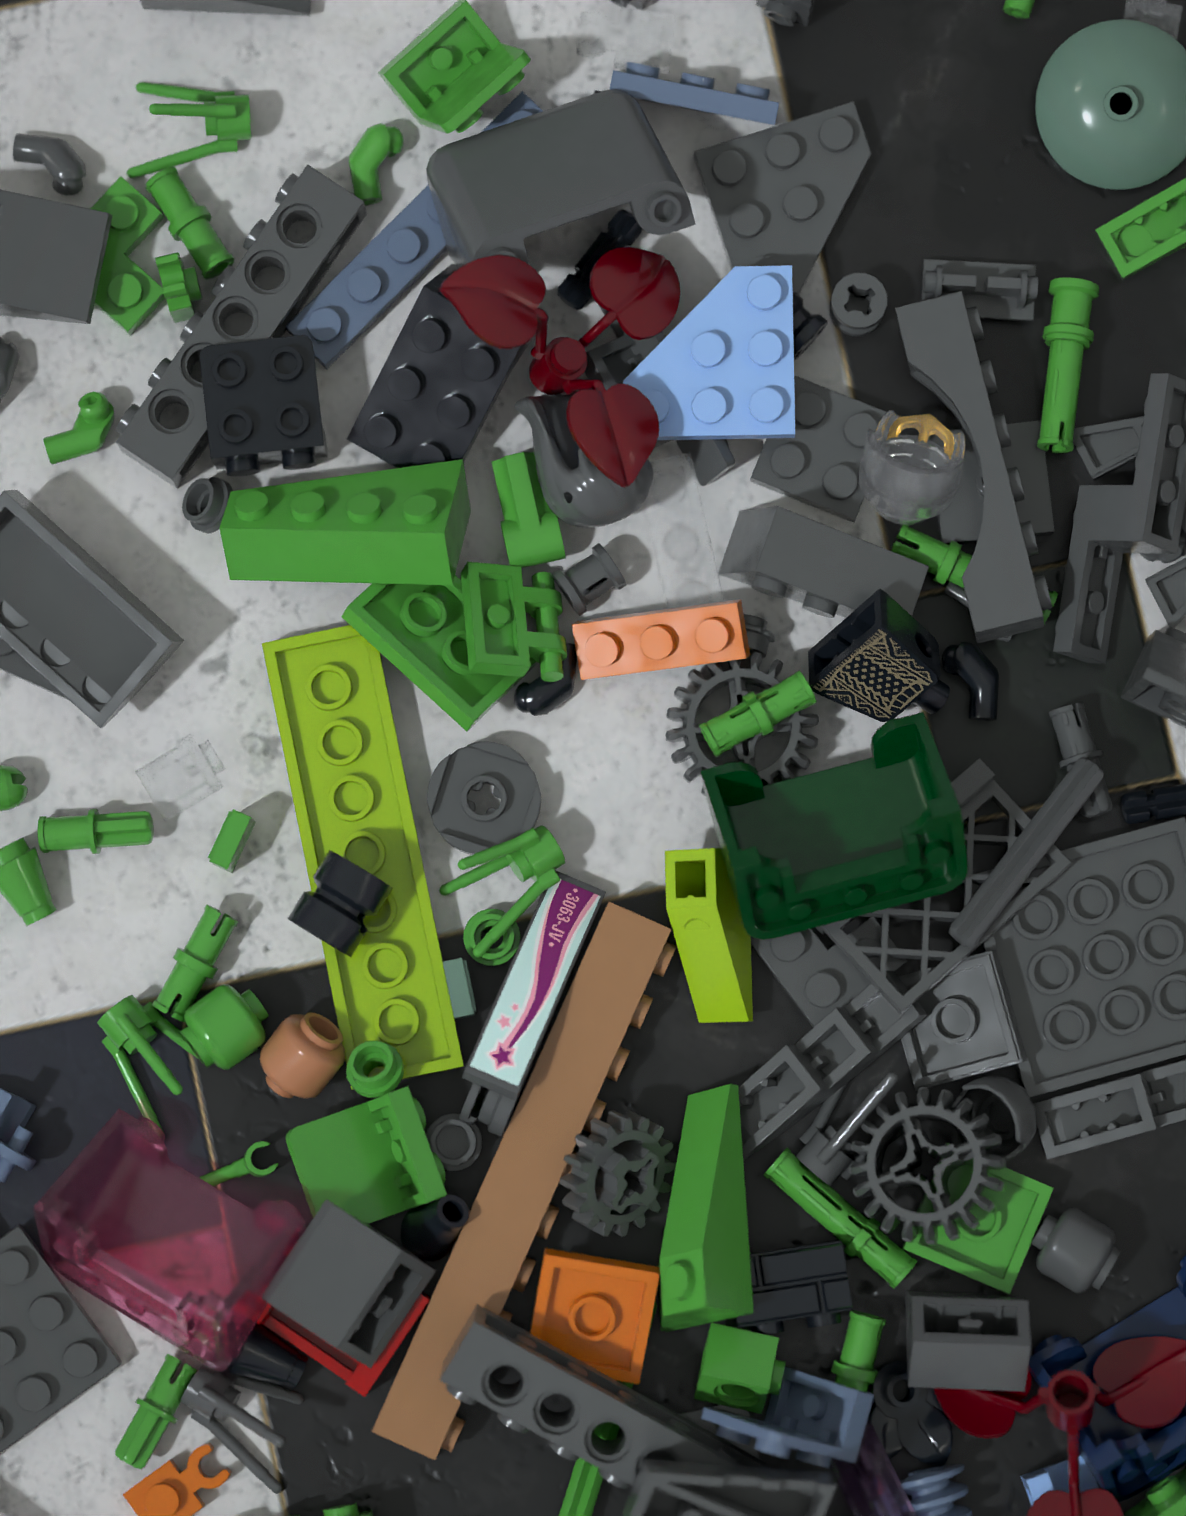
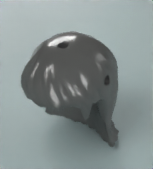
[515,394,654,527]

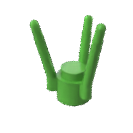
[127,82,251,178]
[439,825,565,957]
[97,995,198,1141]

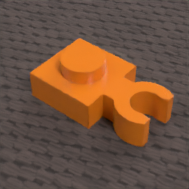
[122,1443,232,1516]

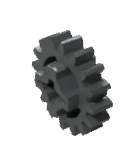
[560,1110,676,1237]

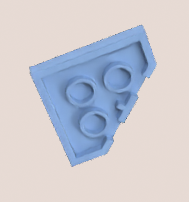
[623,265,795,440]

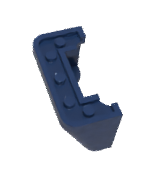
[1028,1255,1186,1502]

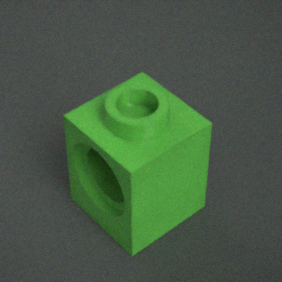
[694,1322,785,1414]

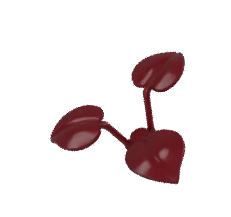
[439,247,680,488]
[933,1336,1186,1516]

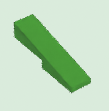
[1095,178,1186,279]

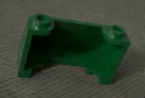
[700,712,968,940]

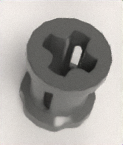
[552,543,627,616]

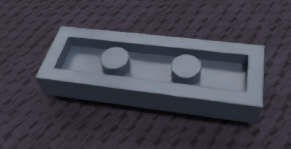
[609,62,779,125]

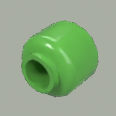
[180,984,269,1070]

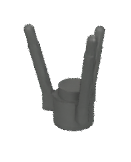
[796,1072,905,1186]
[181,1363,304,1494]

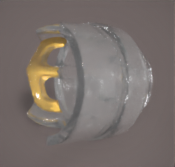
[859,410,966,525]

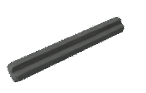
[949,757,1104,949]

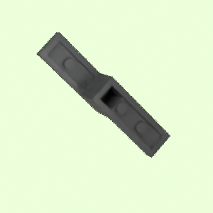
[1053,373,1186,664]

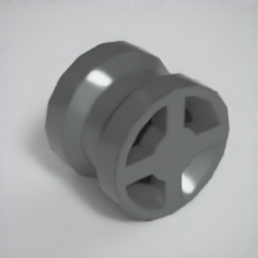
[829,273,887,336]

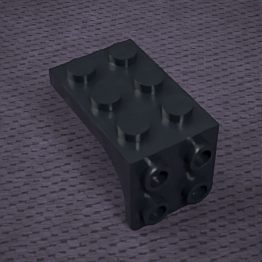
[347,264,540,468]

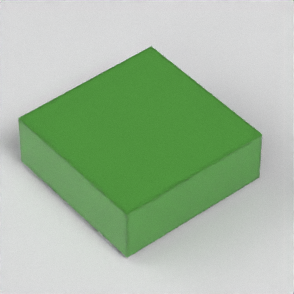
[208,809,256,873]

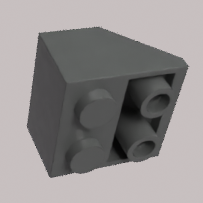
[261,1199,436,1368]
[905,1290,1031,1391]

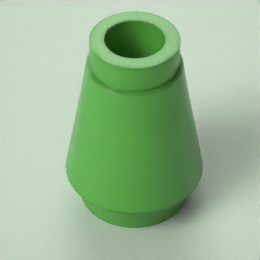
[0,837,57,926]

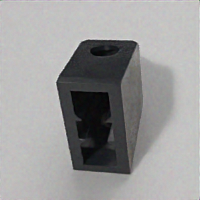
[808,589,950,723]

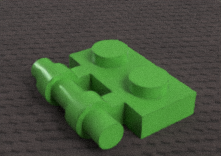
[461,562,567,682]

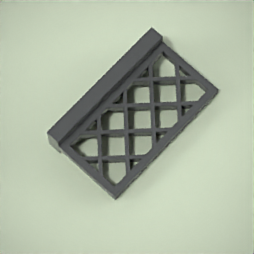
[816,758,1071,1015]

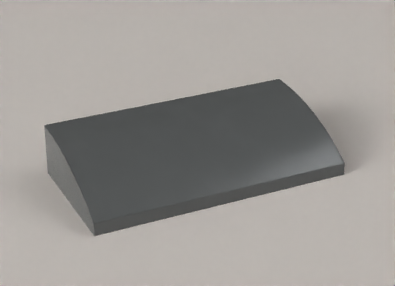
[0,490,184,728]

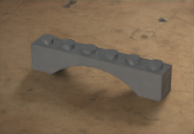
[895,291,1052,644]

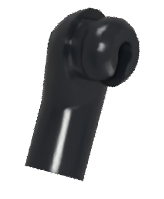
[514,643,577,716]

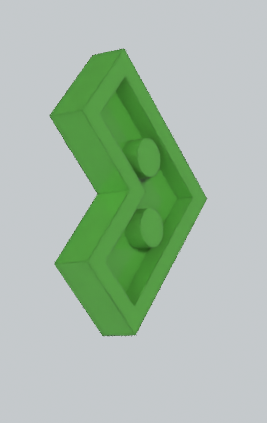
[90,176,165,336]

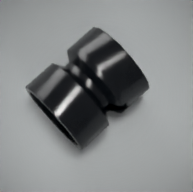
[288,850,393,957]

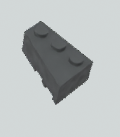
[622,1459,837,1516]

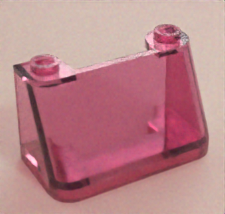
[33,1108,306,1371]

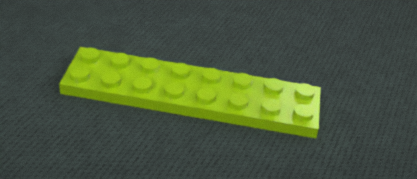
[262,625,464,1090]

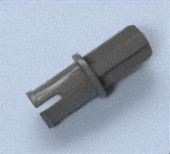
[1049,702,1112,818]

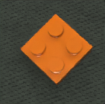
[529,1248,660,1384]

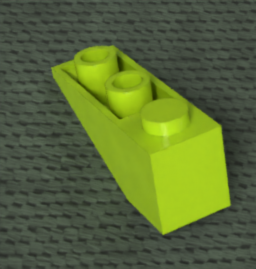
[665,848,753,1023]

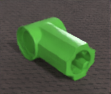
[491,452,566,568]

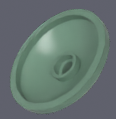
[1035,19,1186,190]

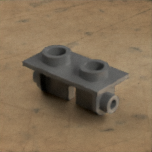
[922,259,1038,321]

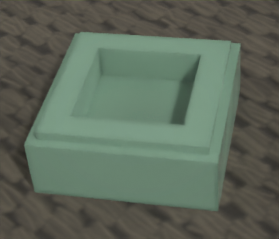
[443,958,477,1020]

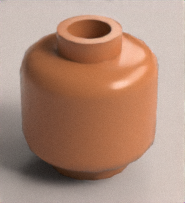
[260,1013,345,1099]

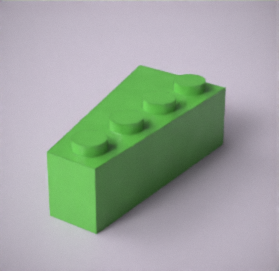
[219,459,471,585]

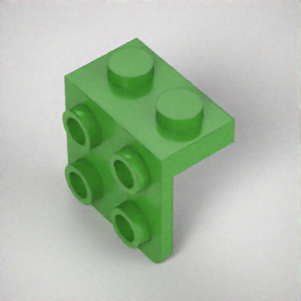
[378,0,531,134]
[286,1086,447,1224]

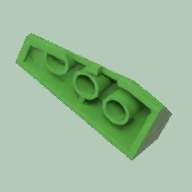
[658,1084,754,1332]

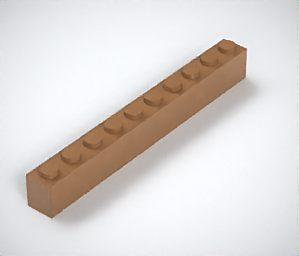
[372,901,677,1460]

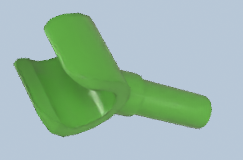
[199,1141,278,1190]

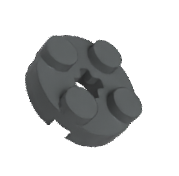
[427,741,541,855]

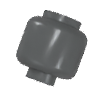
[1031,1208,1121,1293]

